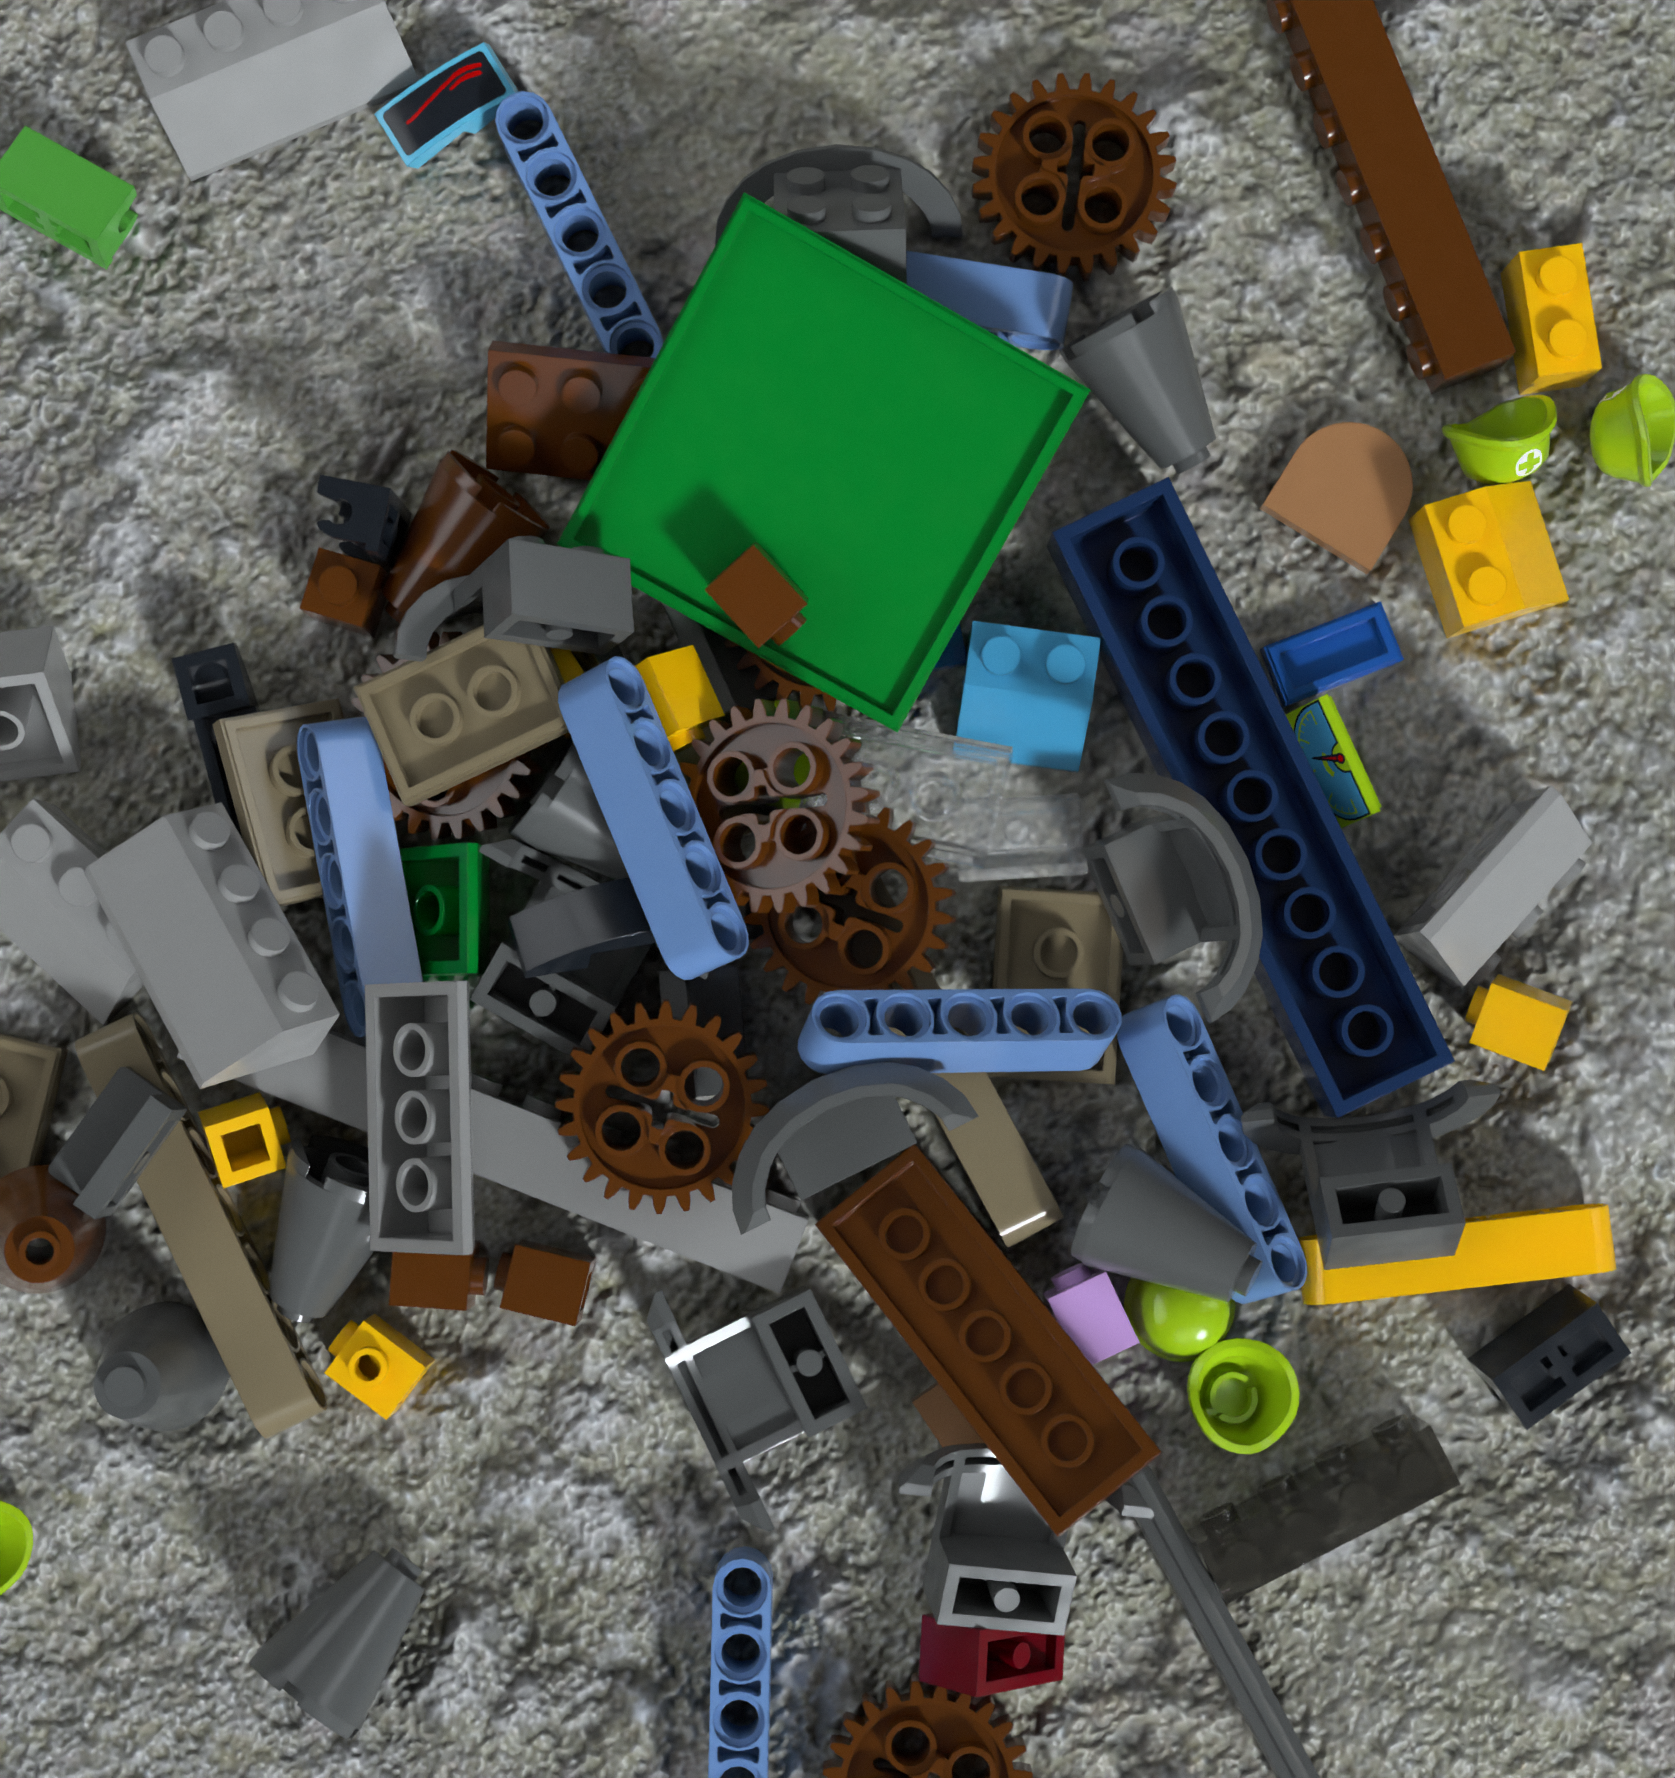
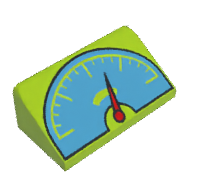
[1286,694,1382,828]

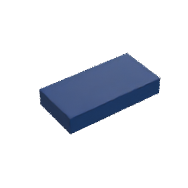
[1260,601,1404,708]

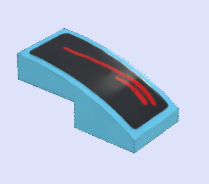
[374,42,519,169]

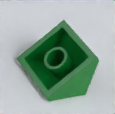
[399,842,490,976]

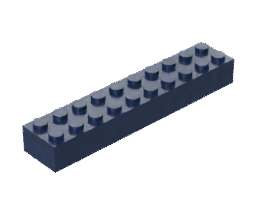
[1047,477,1455,1118]

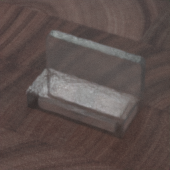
[951,793,1088,882]

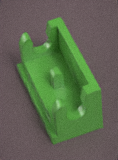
[0,126,138,270]

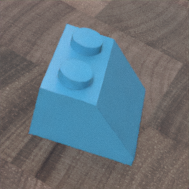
[953,621,1101,773]

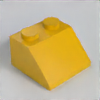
[1408,481,1569,639]

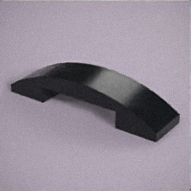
[171,643,260,840]
[508,877,764,978]

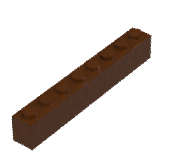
[1267,0,1516,394]

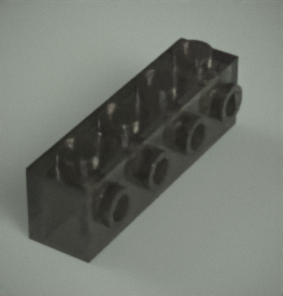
[1187,1414,1461,1604]

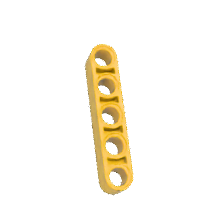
[1298,1203,1616,1305]

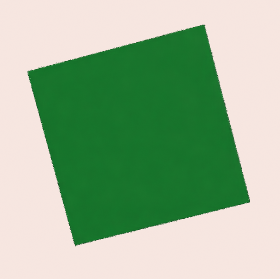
[557,192,1091,733]

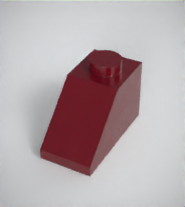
[918,1613,1065,1697]

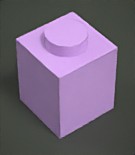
[1043,1263,1140,1365]

